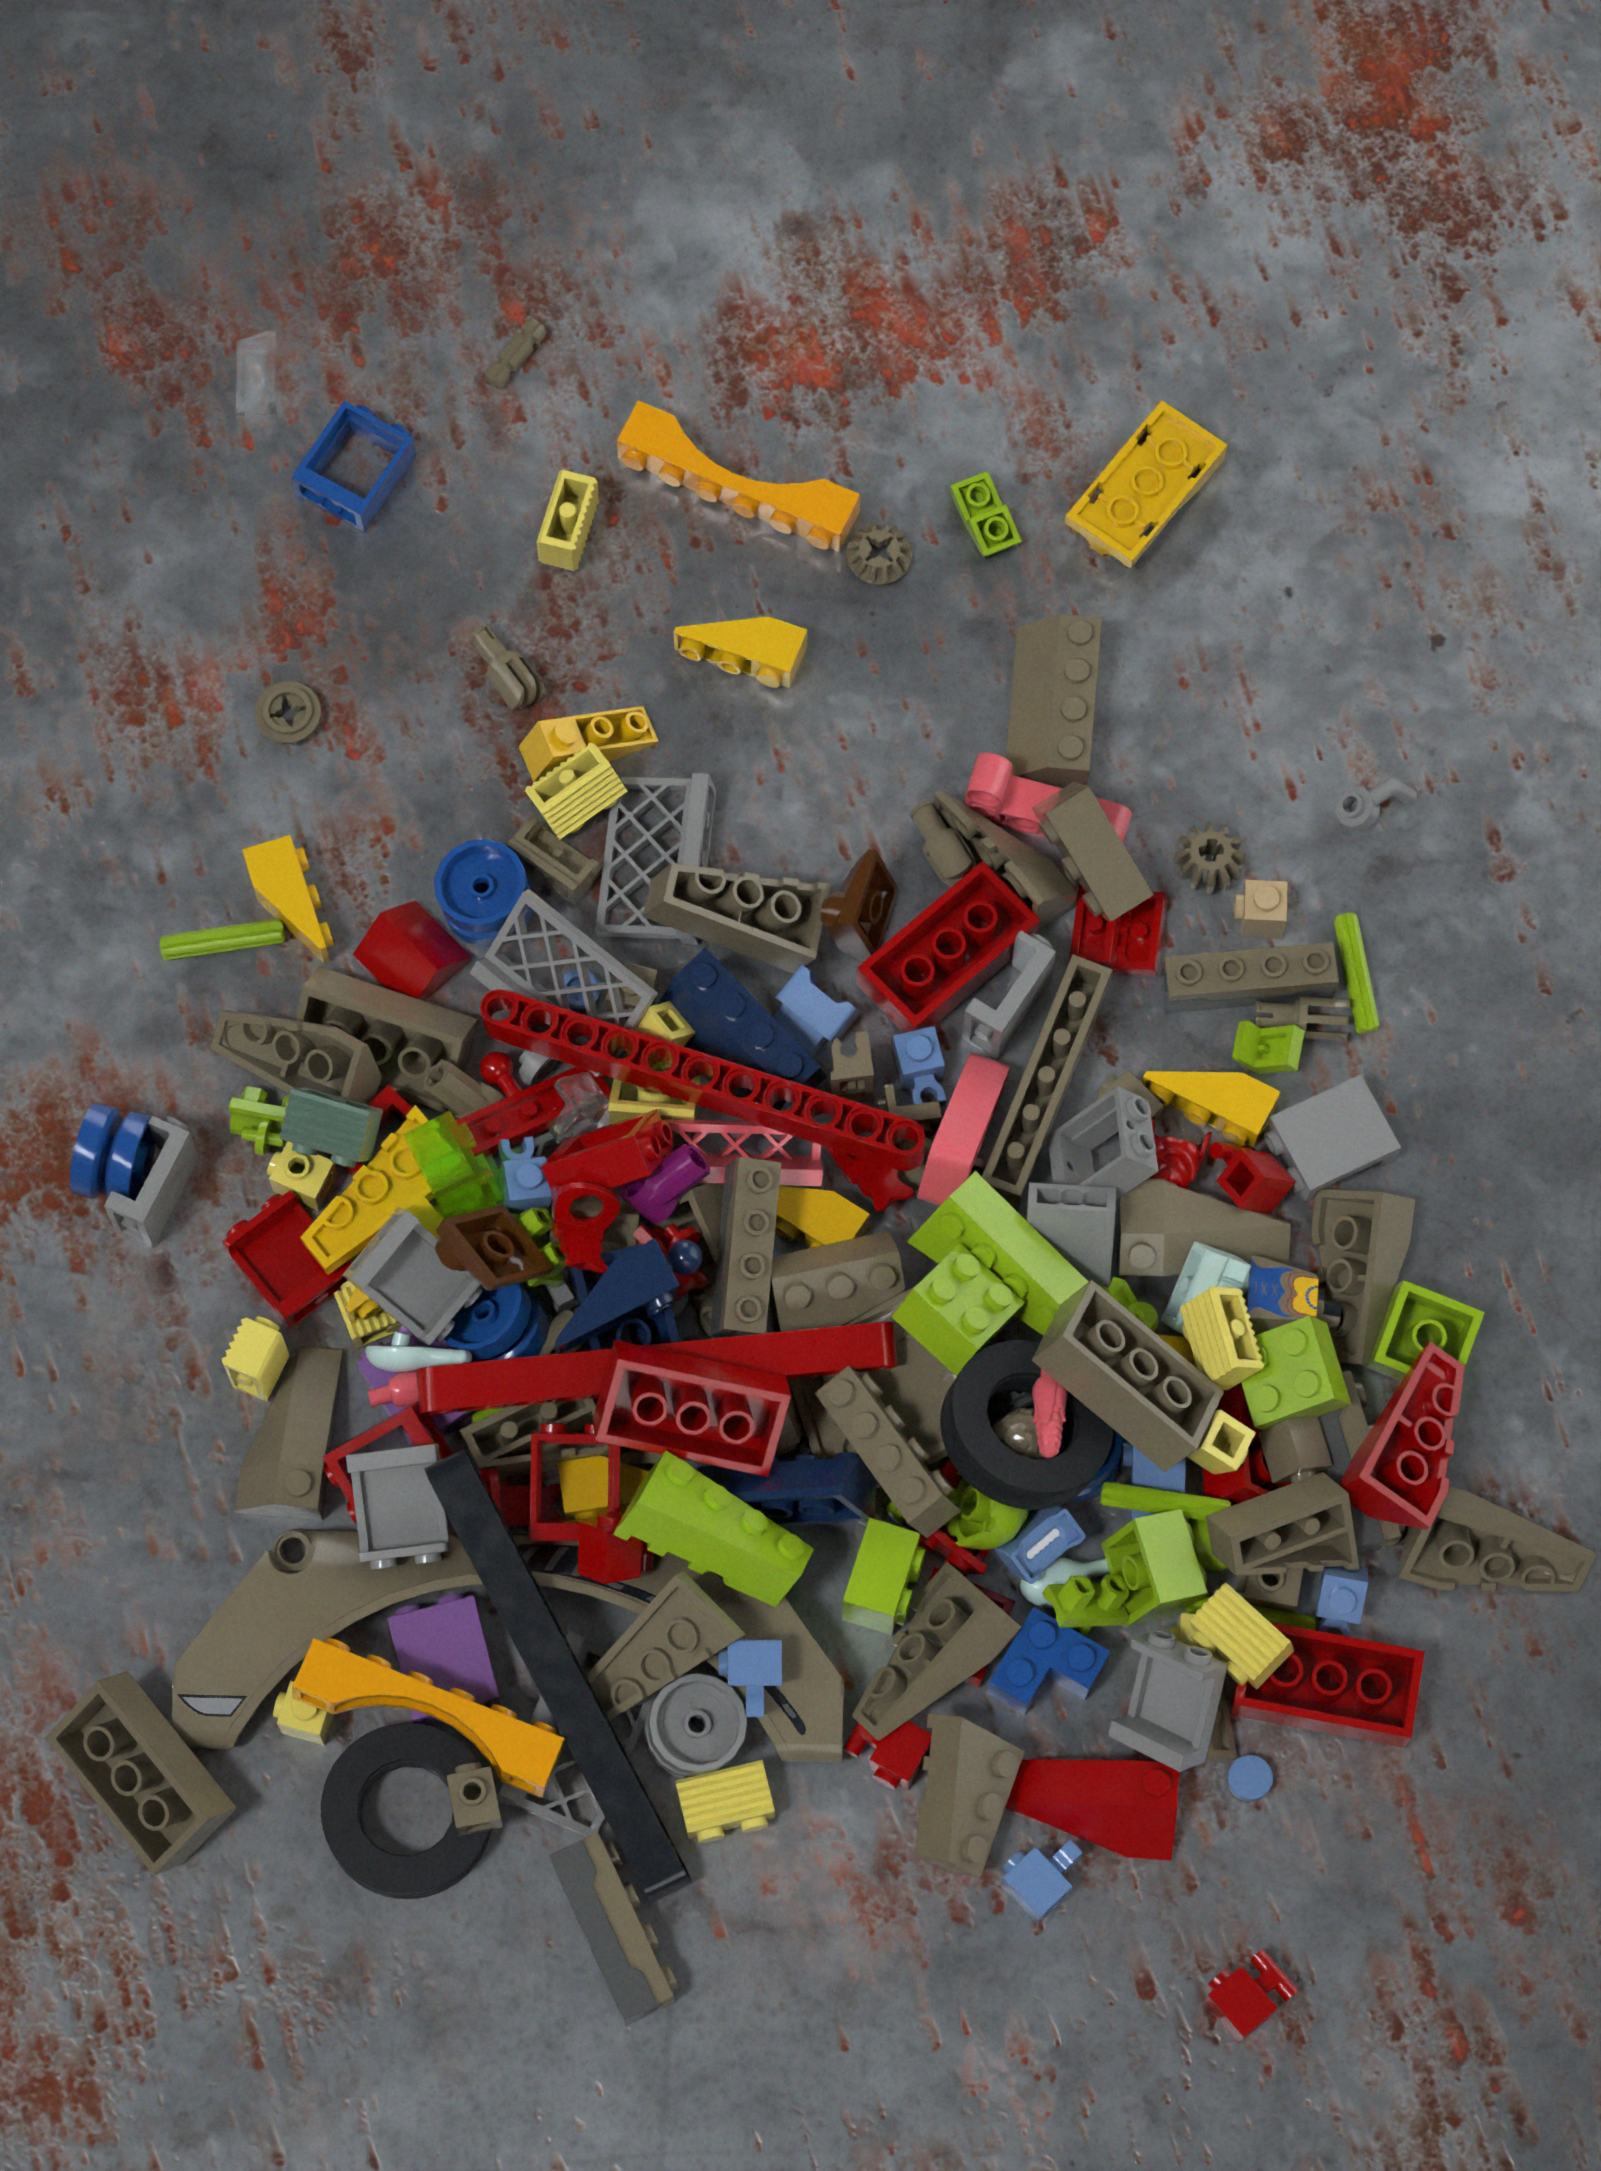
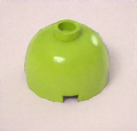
[945,1472,1028,1550]

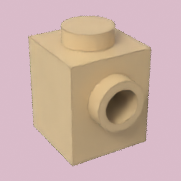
[1233,880,1288,939]

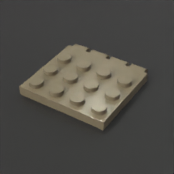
[788,1288,958,1489]

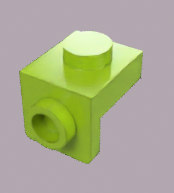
[1232,1020,1305,1075]

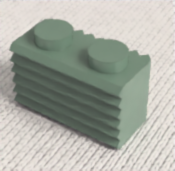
[279,1087,383,1167]

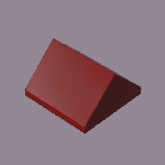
[353,900,472,1001]

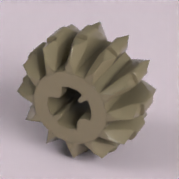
[1173,821,1246,895]

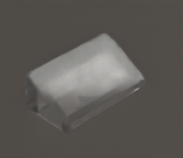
[236,330,278,416]

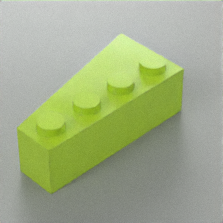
[907,1171,1088,1336]
[613,1450,814,1607]

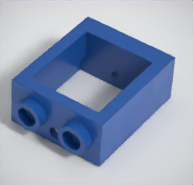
[291,400,416,532]

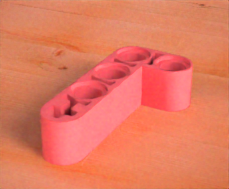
[964,753,1132,844]
[917,1052,1011,1206]

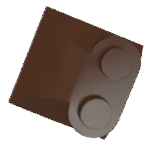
[821,849,900,962]
[435,1204,554,1291]

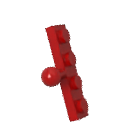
[443,1051,611,1166]

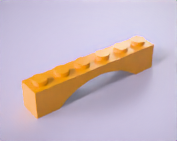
[617,400,860,552]
[292,1638,564,1798]

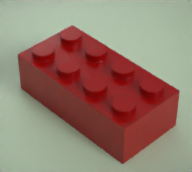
[857,861,1040,1033]
[592,1340,791,1477]
[1229,1622,1425,1748]

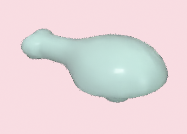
[365,1331,472,1372]
[1020,1557,1110,1608]

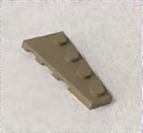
[586,1570,745,1721]

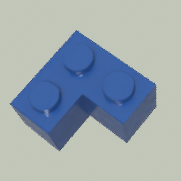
[987,1607,1111,1715]

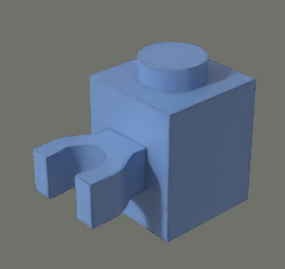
[892,1026,947,1106]
[496,1137,552,1214]
[1315,1566,1369,1637]
[719,1638,782,1717]
[1001,1840,1083,1924]

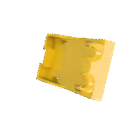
[1064,400,1228,568]

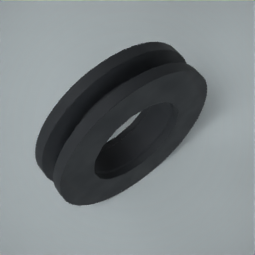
[940,1340,1113,1510]
[321,1723,492,1899]

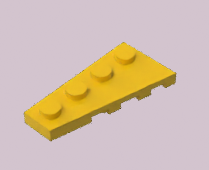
[300,1105,468,1275]

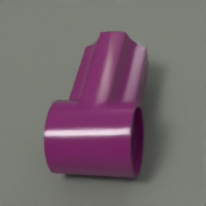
[620,1144,710,1224]

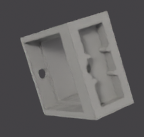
[1047,1086,1158,1200]

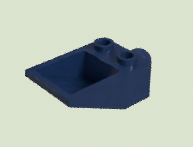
[554,1238,702,1354]

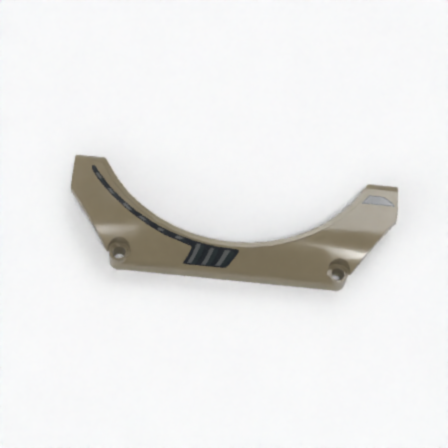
[171,1528,844,1763]

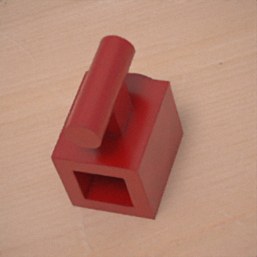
[1209,1142,1296,1214]
[578,1511,653,1584]
[842,1721,932,1790]
[1204,1949,1299,2043]

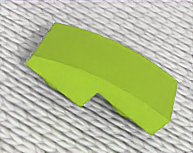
[949,470,1022,558]

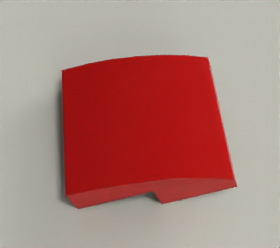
[1069,883,1168,976]

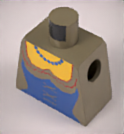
[1242,1255,1341,1336]

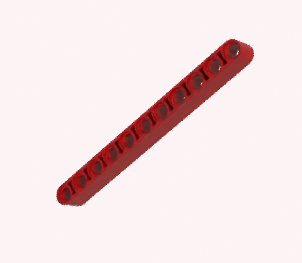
[480,989,925,1171]
[416,1322,898,1415]

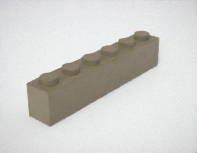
[982,954,1112,1211]

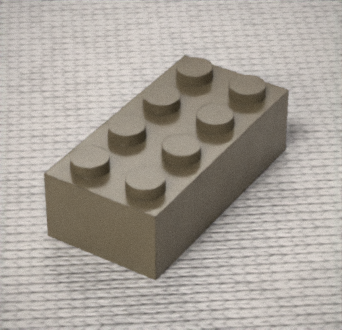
[1032,1280,1224,1472]
[45,1671,237,1876]

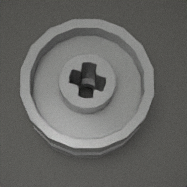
[643,1673,747,1778]

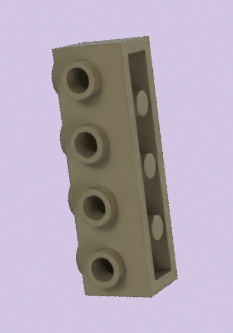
[815,1366,961,1538]

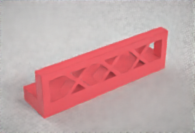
[662,1119,823,1186]

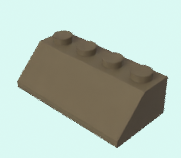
[1006,614,1102,788]
[295,966,478,1113]

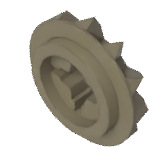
[846,522,912,585]
[255,681,321,745]

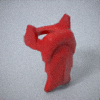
[1150,1119,1212,1189]
[824,1126,914,1212]
[551,1182,620,1274]
[478,1468,562,1528]

